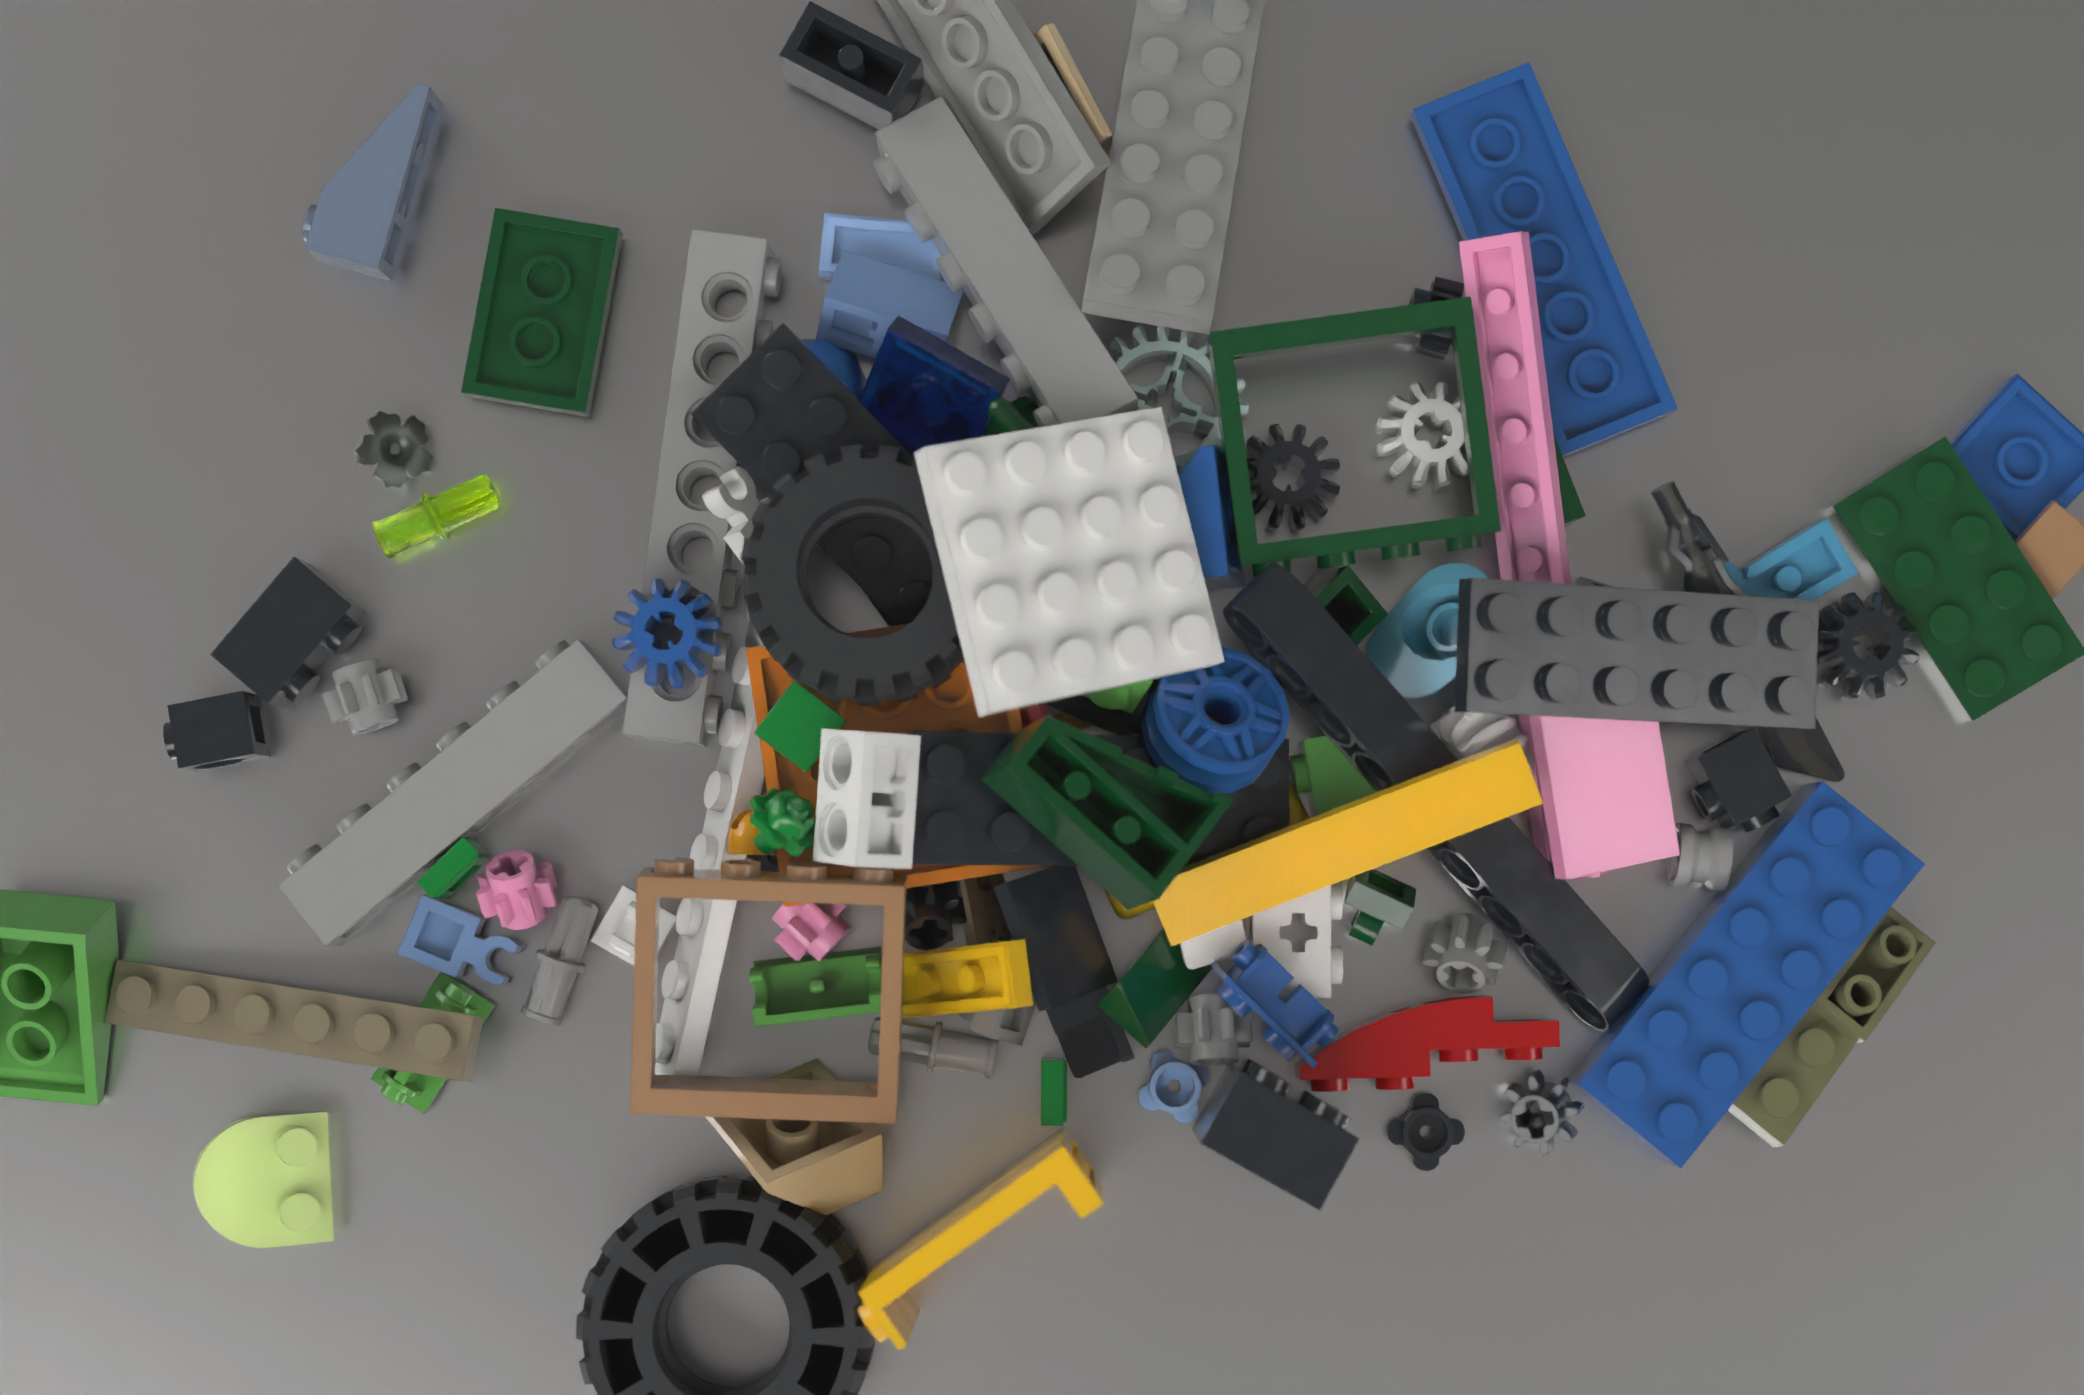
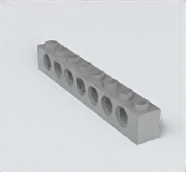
[622,229,782,747]

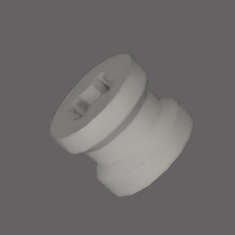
[1667,823,1733,891]

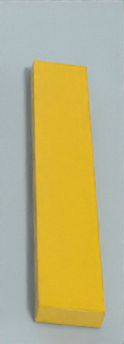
[1153,738,1543,946]

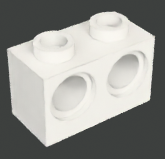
[813,729,921,869]

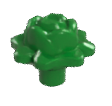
[750,788,815,857]

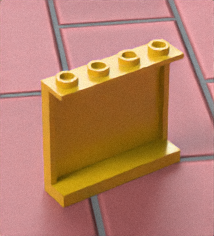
[857,1127,1104,1351]

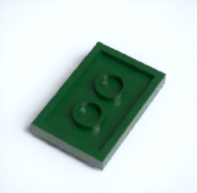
[461,208,623,417]

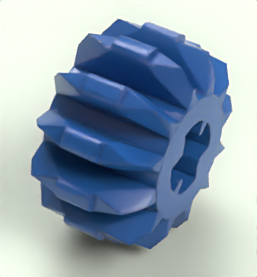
[612,578,724,689]

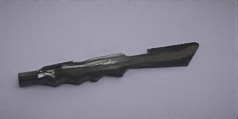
[1651,481,1845,782]

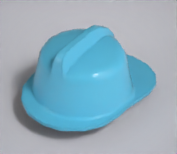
[1366,563,1489,699]

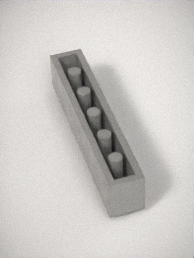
[873,96,1138,427]
[277,639,628,946]

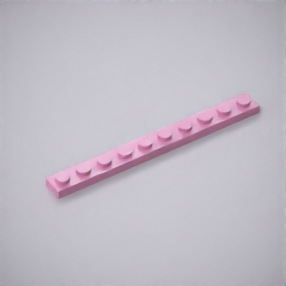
[1459,231,1607,880]

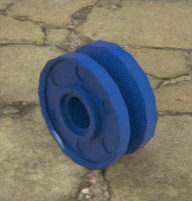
[1141,646,1290,793]

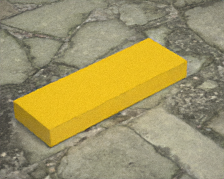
[881,939,1033,1018]

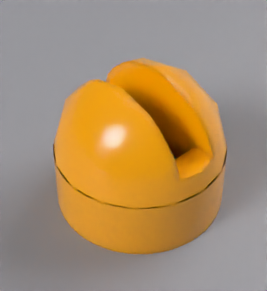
[728,810,777,855]

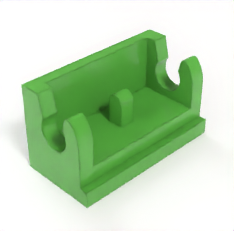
[749,946,882,1027]

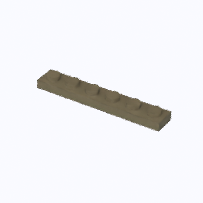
[104,960,484,1082]

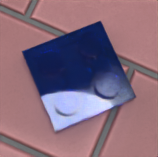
[859,316,1010,456]

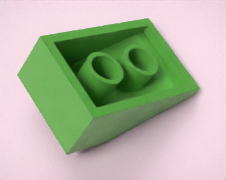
[0,889,119,1106]

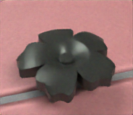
[353,411,433,488]

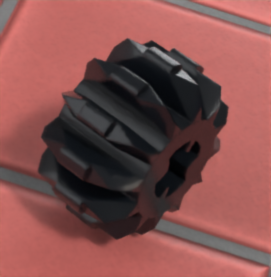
[1246,424,1340,531]
[1817,592,1920,700]

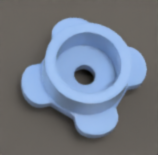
[1138,1050,1211,1123]

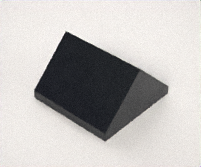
[994,866,1118,1012]

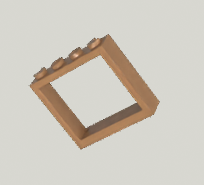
[630,857,907,1124]

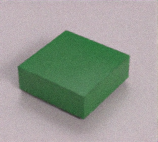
[754,681,846,774]
[417,837,491,899]
[1041,1057,1067,1126]

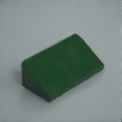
[1097,928,1212,1049]

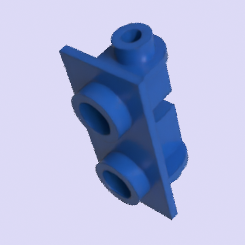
[1210,940,1338,1068]

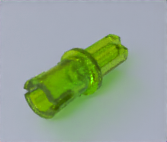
[371,475,500,559]

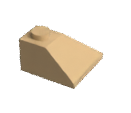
[706,1059,883,1216]

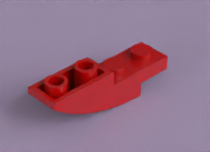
[1295,995,1560,1092]

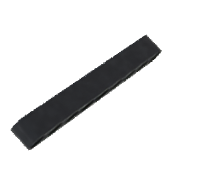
[1223,563,1649,1032]

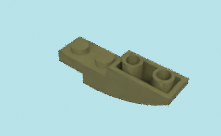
[1728,907,1936,1148]

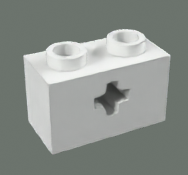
[1249,881,1343,998]

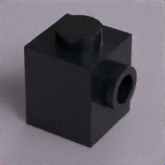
[1684,728,1792,833]

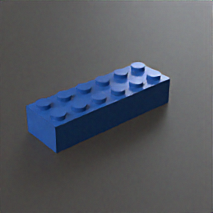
[1567,781,1925,1168]

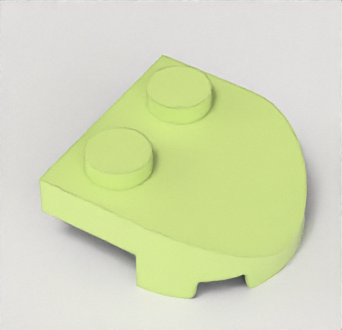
[193,1111,334,1248]

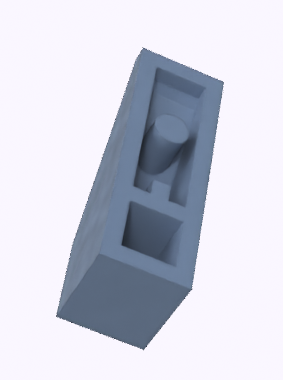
[302,83,443,281]

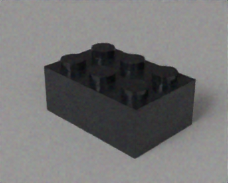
[1192,1058,1359,1211]

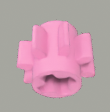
[475,850,558,930]
[772,903,852,962]

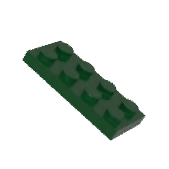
[1832,437,2084,721]

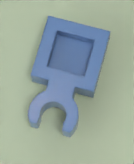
[397,894,522,985]

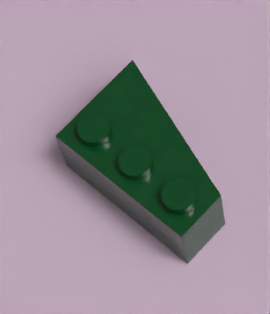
[981,715,1234,910]

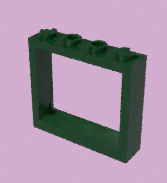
[1207,297,1501,577]

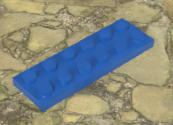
[1410,62,1678,457]

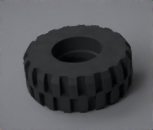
[576,1175,876,1395]

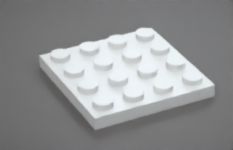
[914,407,1225,717]

